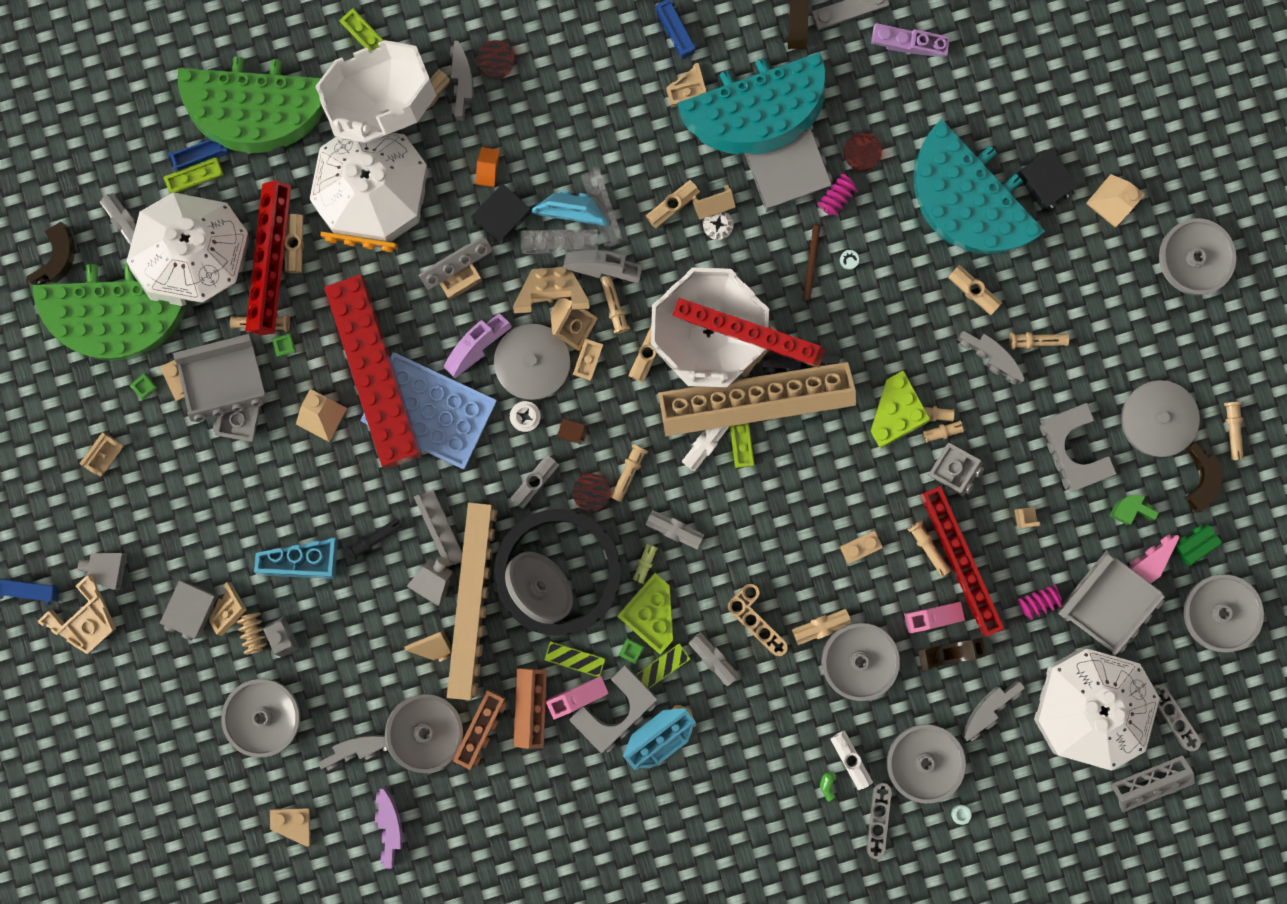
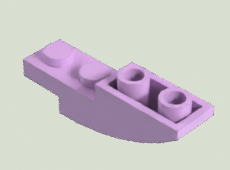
[871,23,950,56]
[444,314,512,378]
[375,787,403,869]

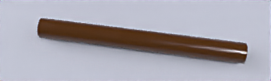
[803,225,821,301]

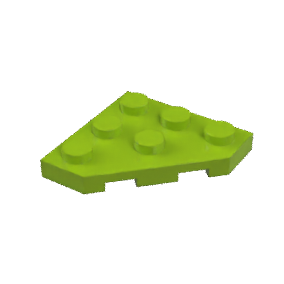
[871,371,931,449]
[617,573,673,655]

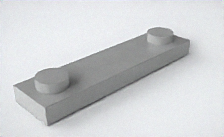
[812,0,889,31]

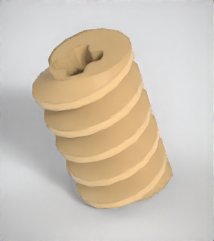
[237,612,267,655]

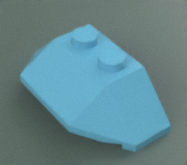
[532,190,610,227]
[623,708,696,770]

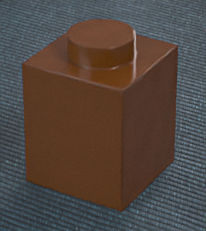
[557,418,587,445]

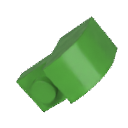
[1109,495,1158,525]

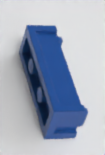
[656,0,697,60]
[167,139,230,172]
[0,579,59,605]

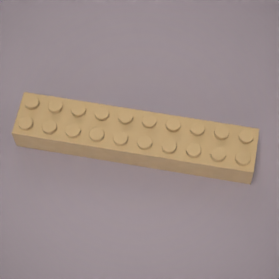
[658,362,856,436]
[447,503,497,700]

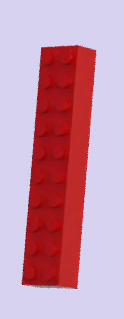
[324,274,423,469]

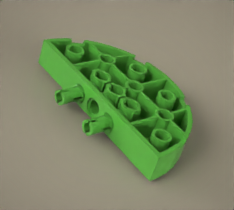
[177,57,324,153]
[32,263,189,361]

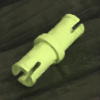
[633,543,658,584]

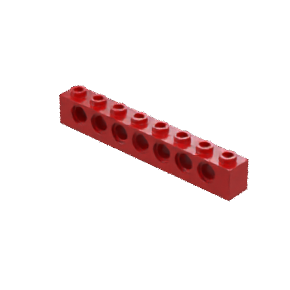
[245,180,291,336]
[672,298,826,368]
[920,486,1004,637]

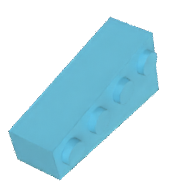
[254,538,338,579]

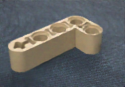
[728,584,788,656]

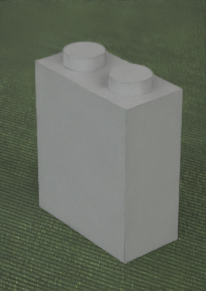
[160,581,218,641]

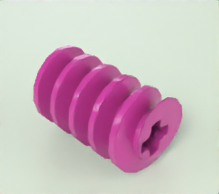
[817,174,858,216]
[1018,584,1062,620]

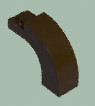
[787,0,809,49]
[26,222,75,285]
[1184,443,1222,513]
[919,637,986,670]

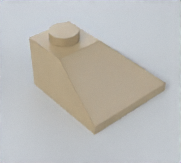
[1086,174,1145,227]
[551,297,598,351]
[296,389,348,442]
[404,631,452,662]

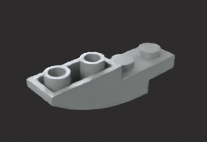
[448,41,474,121]
[563,250,642,283]
[957,331,1025,385]
[962,681,1025,741]
[318,735,388,770]

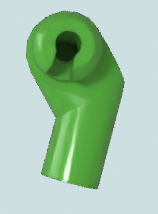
[820,771,836,802]

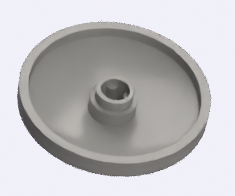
[1159,218,1236,295]
[494,324,570,400]
[1121,380,1200,457]
[505,552,573,624]
[1184,574,1264,652]
[821,623,900,701]
[221,679,300,757]
[385,694,463,773]
[887,724,966,803]

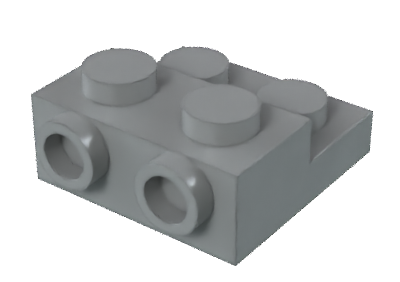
[213,406,261,442]
[928,443,984,497]

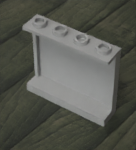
[744,125,833,212]
[173,334,267,422]
[1058,550,1165,656]

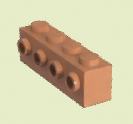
[514,668,547,749]
[453,689,507,770]

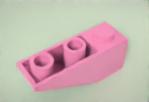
[1129,534,1179,583]
[904,602,965,633]
[546,676,609,719]

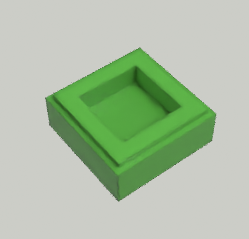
[272,333,296,357]
[130,373,158,400]
[619,638,644,664]

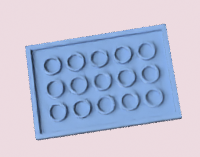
[360,352,497,470]

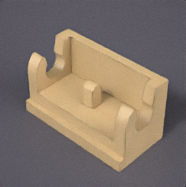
[692,185,735,220]
[439,264,482,300]
[79,432,124,477]

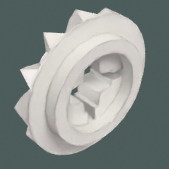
[703,211,733,240]
[510,401,541,432]

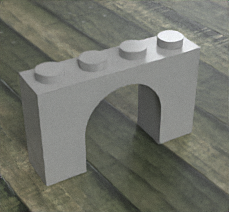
[1040,403,1116,492]
[569,664,658,754]

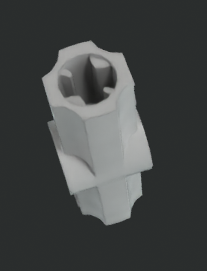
[100,193,136,246]
[510,455,560,509]
[645,510,704,550]
[689,632,739,686]

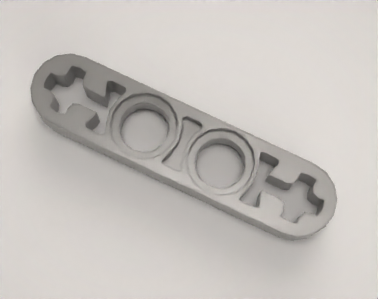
[1153,684,1201,751]
[867,782,891,859]

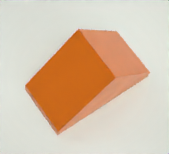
[476,147,501,188]

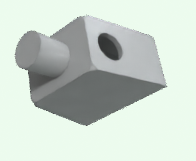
[78,553,127,590]
[407,557,453,605]
[263,616,300,657]

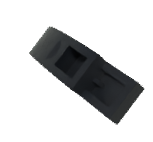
[761,354,840,373]

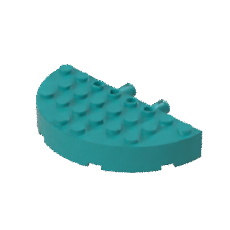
[677,52,826,155]
[914,119,1045,255]

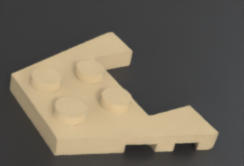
[513,267,589,313]
[37,574,116,654]

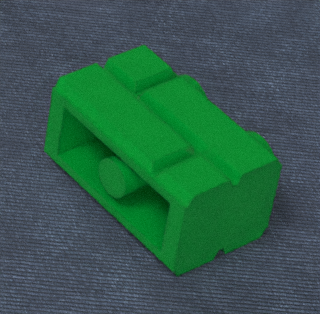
[1174,524,1222,566]

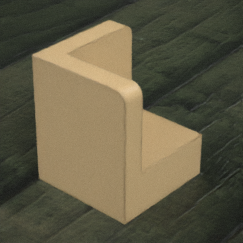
[1014,507,1041,529]

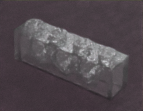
[521,230,599,254]

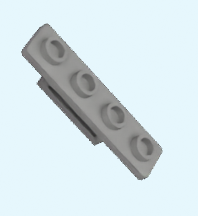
[419,236,493,290]

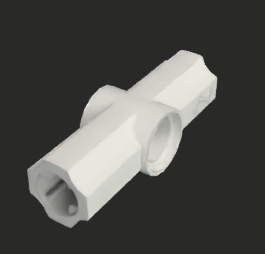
[682,426,729,472]
[830,730,873,791]

